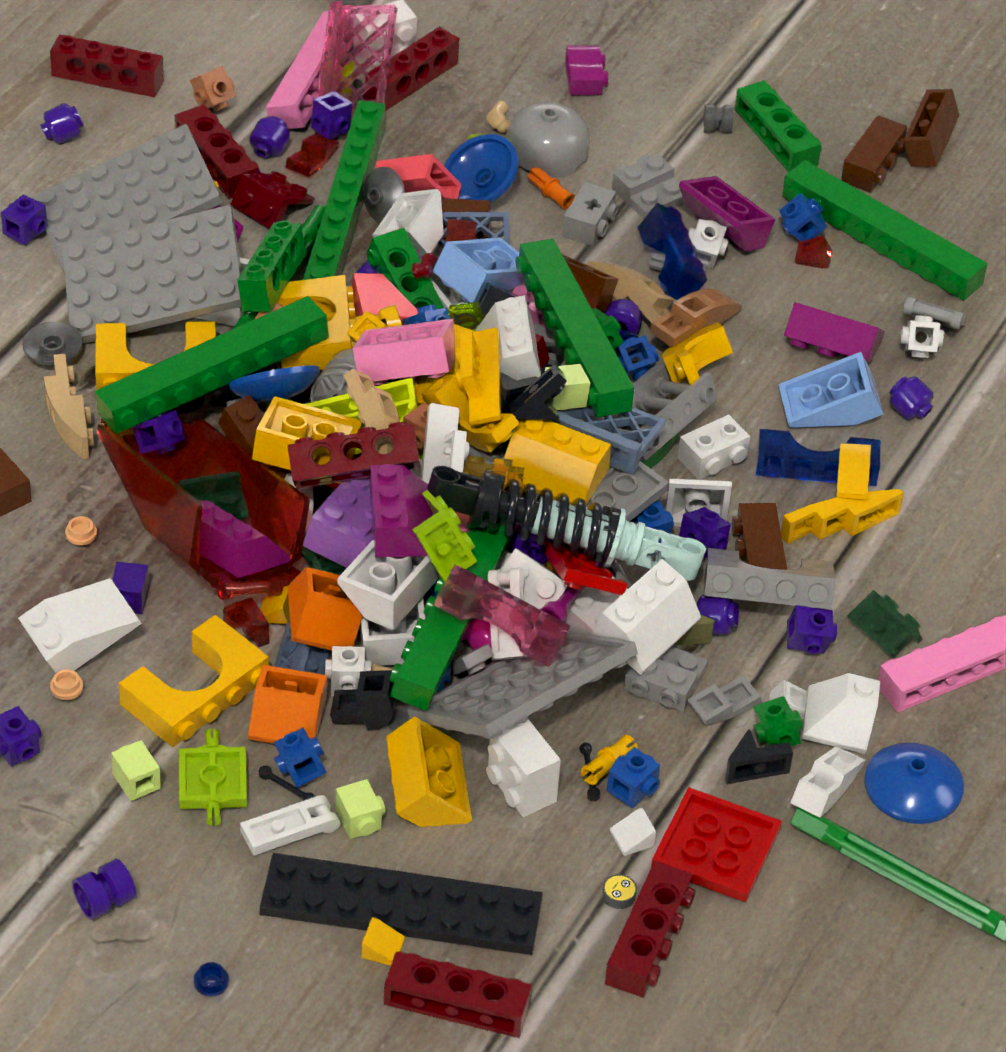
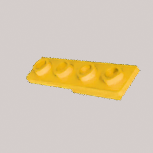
[456,327,501,426]

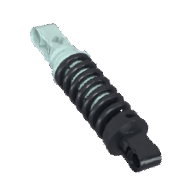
[424,466,706,580]

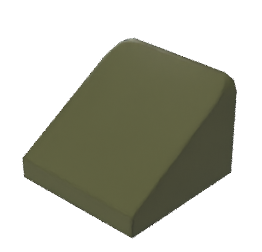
[675,614,715,645]

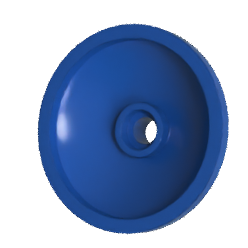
[444,134,519,203]
[229,365,320,403]
[864,743,964,824]

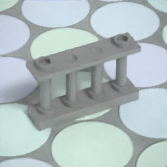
[591,364,718,461]

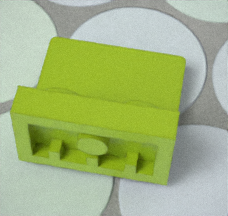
[412,490,477,583]

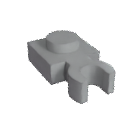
[450,644,494,675]

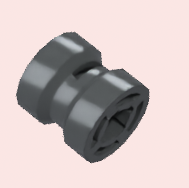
[703,104,733,133]

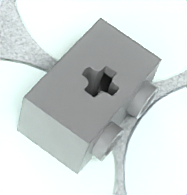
[562,182,618,247]

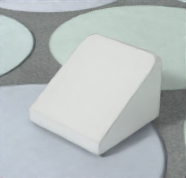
[770,680,807,719]
[610,808,656,856]

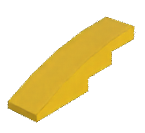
[781,489,904,544]

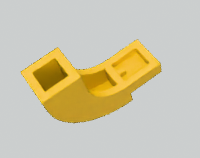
[662,322,733,385]
[421,374,520,452]

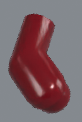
[412,253,438,279]

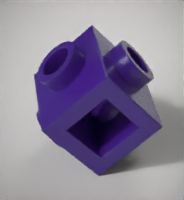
[311,91,352,139]
[1,194,47,245]
[132,410,185,454]
[679,507,731,558]
[787,605,837,654]
[0,706,42,767]

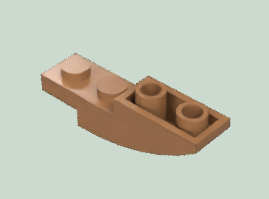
[650,289,742,347]

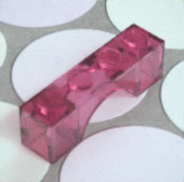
[433,564,570,667]

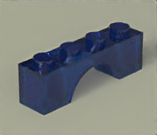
[637,203,708,300]
[755,429,880,487]

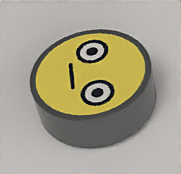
[602,874,637,909]

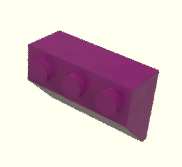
[679,176,776,252]
[784,302,885,363]
[370,464,434,557]
[182,501,290,578]

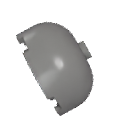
[506,102,589,178]

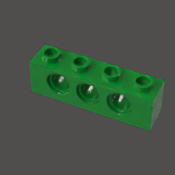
[734,80,822,173]
[237,220,306,312]
[367,228,444,309]

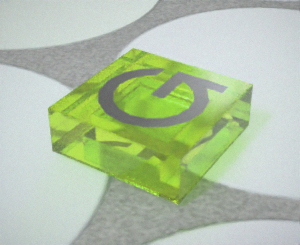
[448,302,484,331]

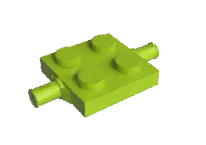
[179,728,247,826]

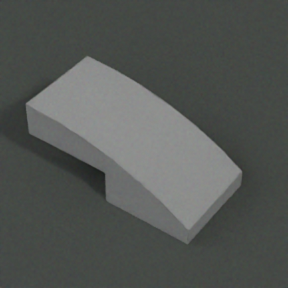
[687,675,762,725]

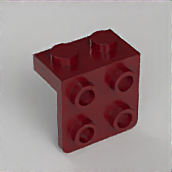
[230,171,314,229]

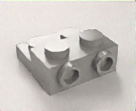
[612,153,685,221]
[624,646,709,712]

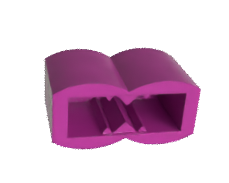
[565,45,608,95]

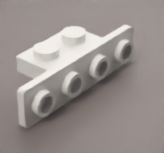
[421,403,469,484]

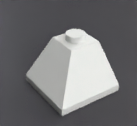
[372,189,444,256]
[666,479,732,527]
[802,673,880,754]

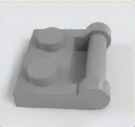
[903,296,968,330]

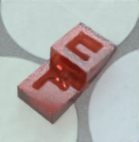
[285,133,340,177]

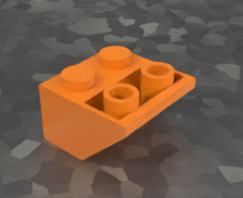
[288,567,363,650]
[248,665,327,744]

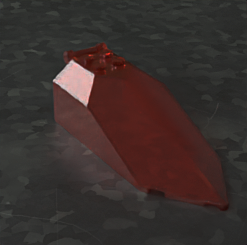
[97,415,310,600]

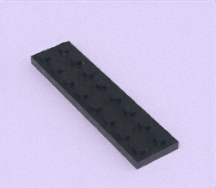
[260,853,543,955]

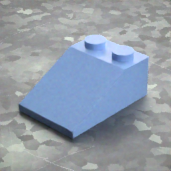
[433,237,525,305]
[779,352,884,428]

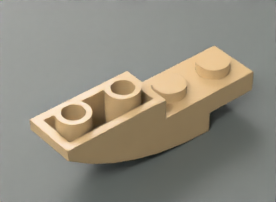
[586,260,674,325]
[44,354,94,459]
[343,369,400,454]

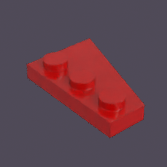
[544,541,628,595]

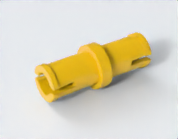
[580,734,638,785]

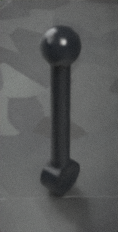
[579,742,600,802]
[259,766,315,801]

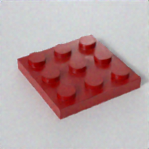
[651,787,782,902]

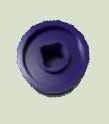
[72,858,136,920]

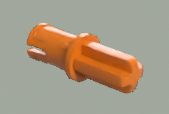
[527,167,575,210]

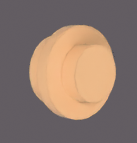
[65,516,97,545]
[50,669,83,700]

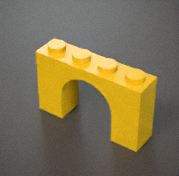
[276,275,356,370]
[95,321,216,390]
[118,615,269,748]

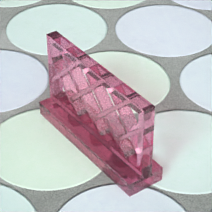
[316,1,397,108]

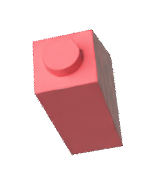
[375,154,462,199]
[351,273,418,327]

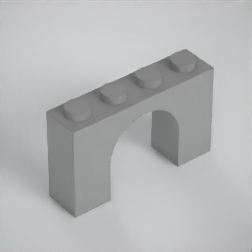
[704,548,836,610]

